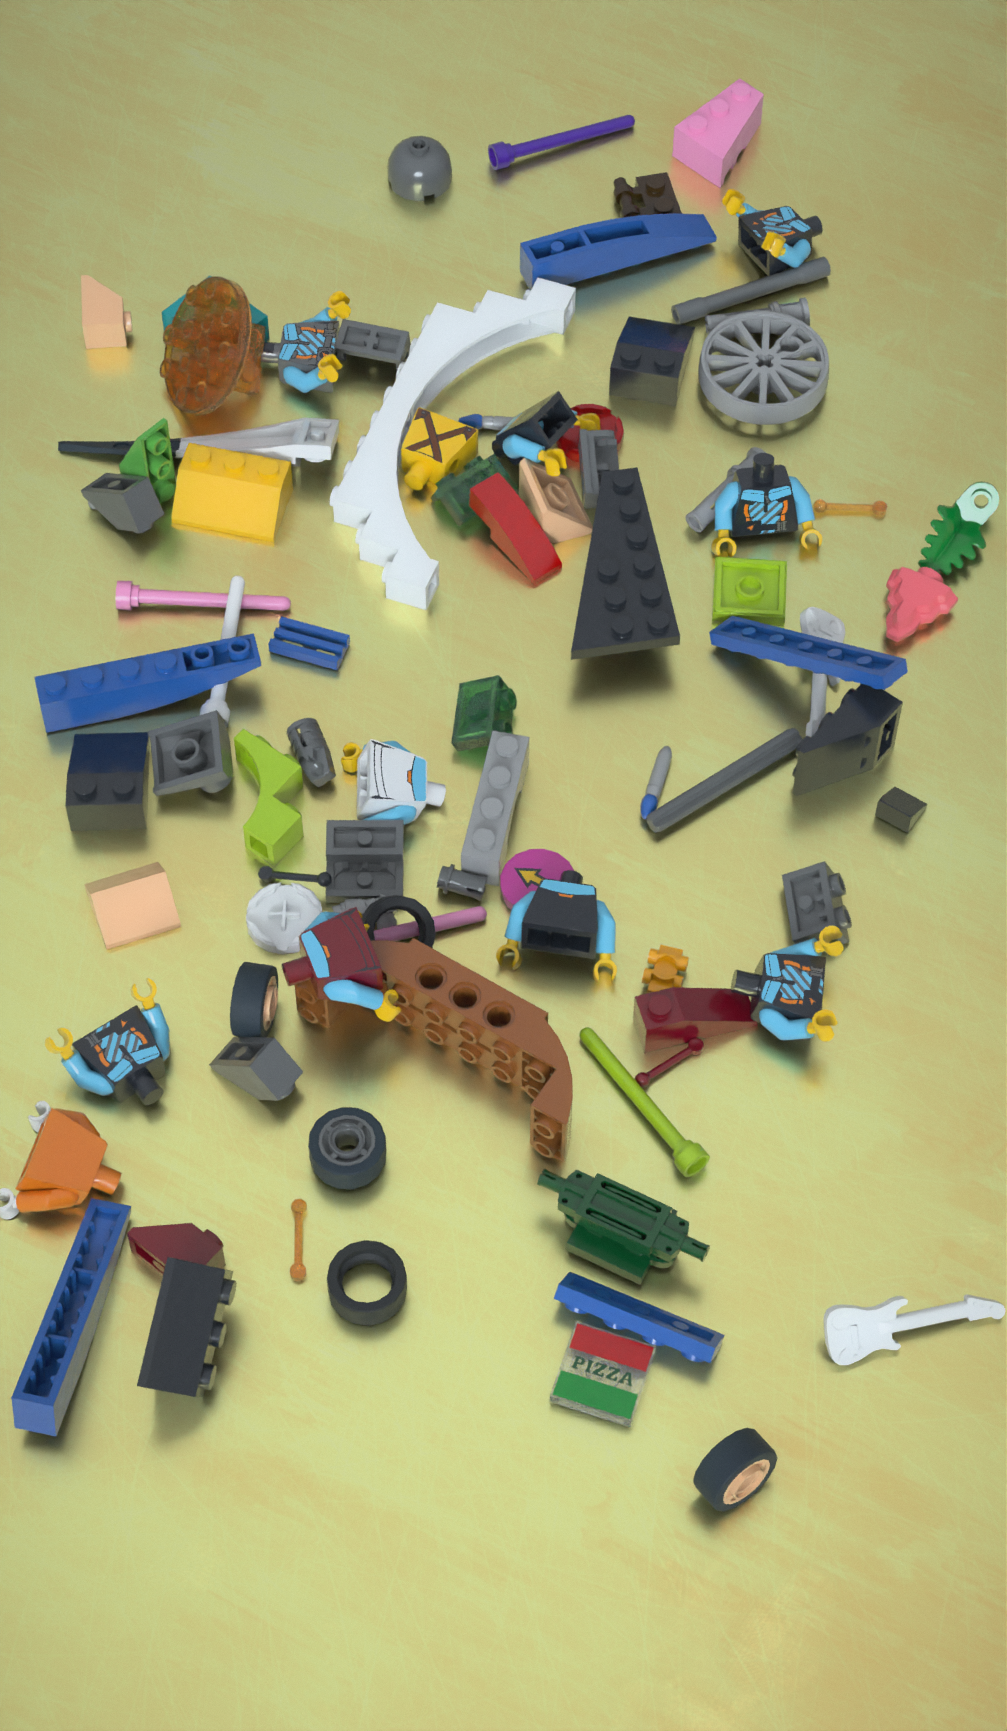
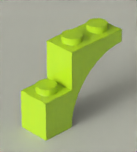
[234,729,304,867]

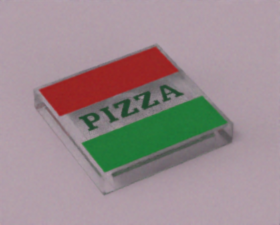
[549,1321,657,1427]

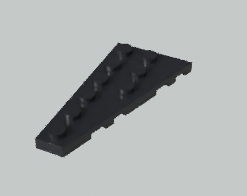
[571,467,680,660]

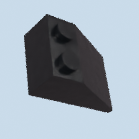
[609,316,695,406]
[65,732,150,831]

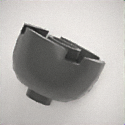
[387,136,452,201]

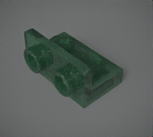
[430,454,518,527]
[451,675,517,751]

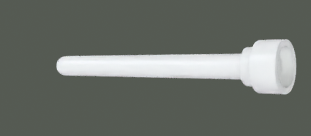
[200,575,245,728]

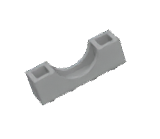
[461,731,530,886]

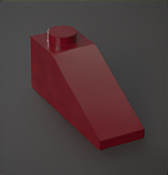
[633,987,758,1053]

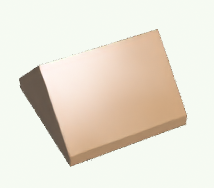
[519,458,593,544]
[84,862,181,950]

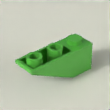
[119,418,176,504]

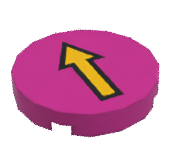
[500,849,574,910]

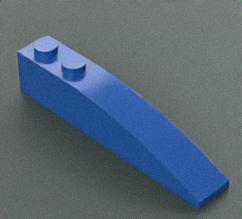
[11,1198,131,1436]

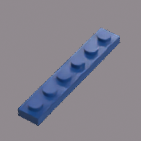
[709,616,908,690]

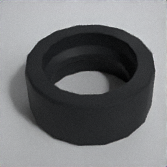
[361,895,436,948]
[327,1240,407,1326]

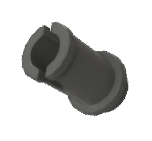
[437,864,488,901]

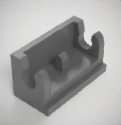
[335,319,411,370]
[578,429,619,509]

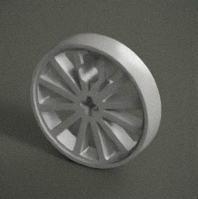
[698,311,829,425]

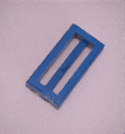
[268,616,350,670]

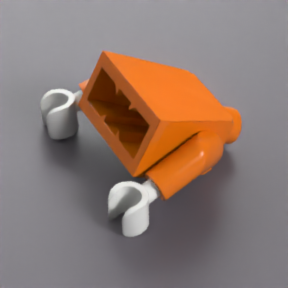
[0,1101,122,1220]

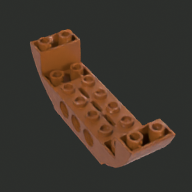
[294,938,573,1162]

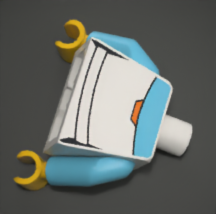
[341,739,446,825]

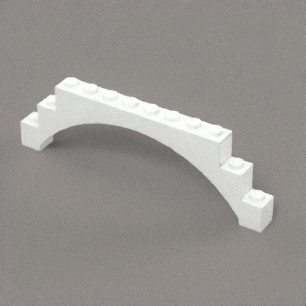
[330,278,576,610]

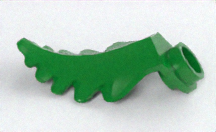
[918,481,999,575]

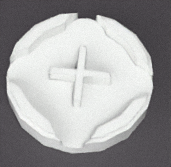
[246,882,322,954]

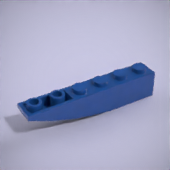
[520,213,717,290]
[34,633,262,733]

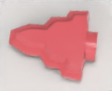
[886,567,958,642]

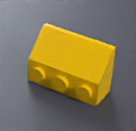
[171,443,293,542]

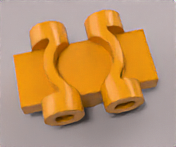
[642,945,689,993]

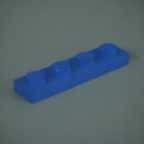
[554,1272,725,1363]

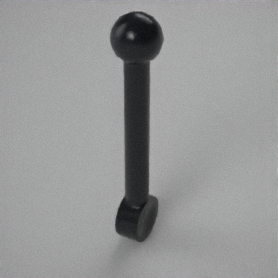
[258,866,332,887]

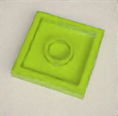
[712,557,787,625]

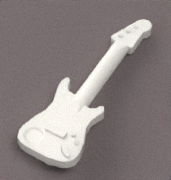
[800,607,845,737]
[823,1294,1005,1365]

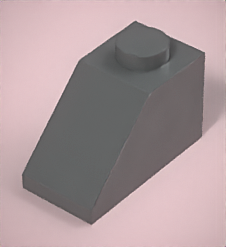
[81,473,164,533]
[209,1037,303,1101]

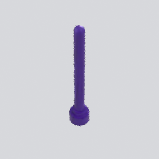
[488,115,635,170]

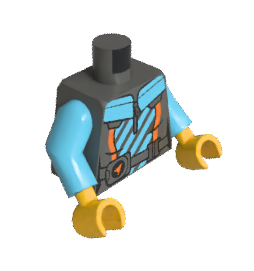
[260,291,351,393]

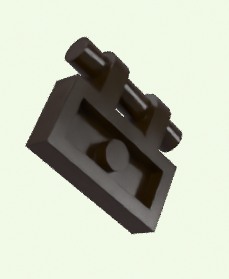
[613,172,682,218]

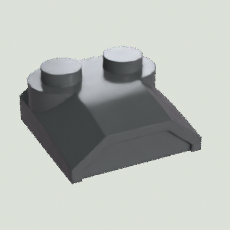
[148,710,233,796]

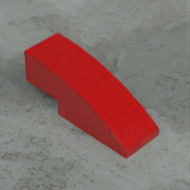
[469,472,562,584]

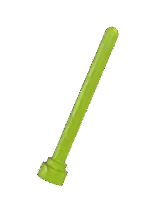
[579,1027,710,1177]

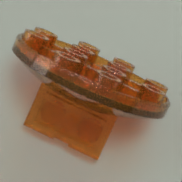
[160,276,265,416]

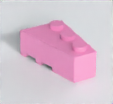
[672,79,764,188]

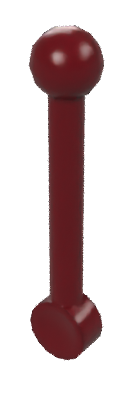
[635,1038,704,1088]

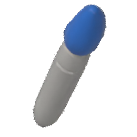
[458,414,514,430]
[640,746,672,819]

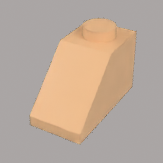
[81,275,133,349]

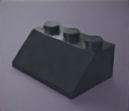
[137,1257,237,1397]

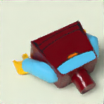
[282,907,401,1021]

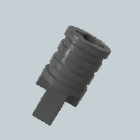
[286,718,336,787]

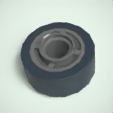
[308,1107,387,1189]

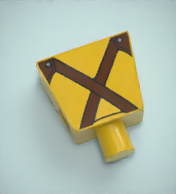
[401,407,478,490]

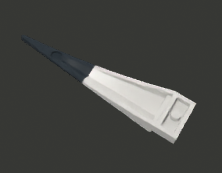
[58,418,339,466]

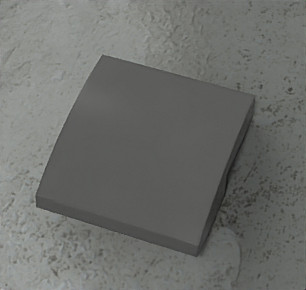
[326,820,404,903]

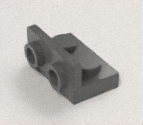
[782,861,852,944]

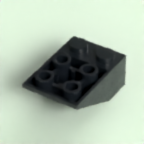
[792,684,903,796]

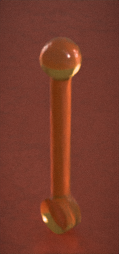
[813,499,887,516]
[290,1198,307,1281]

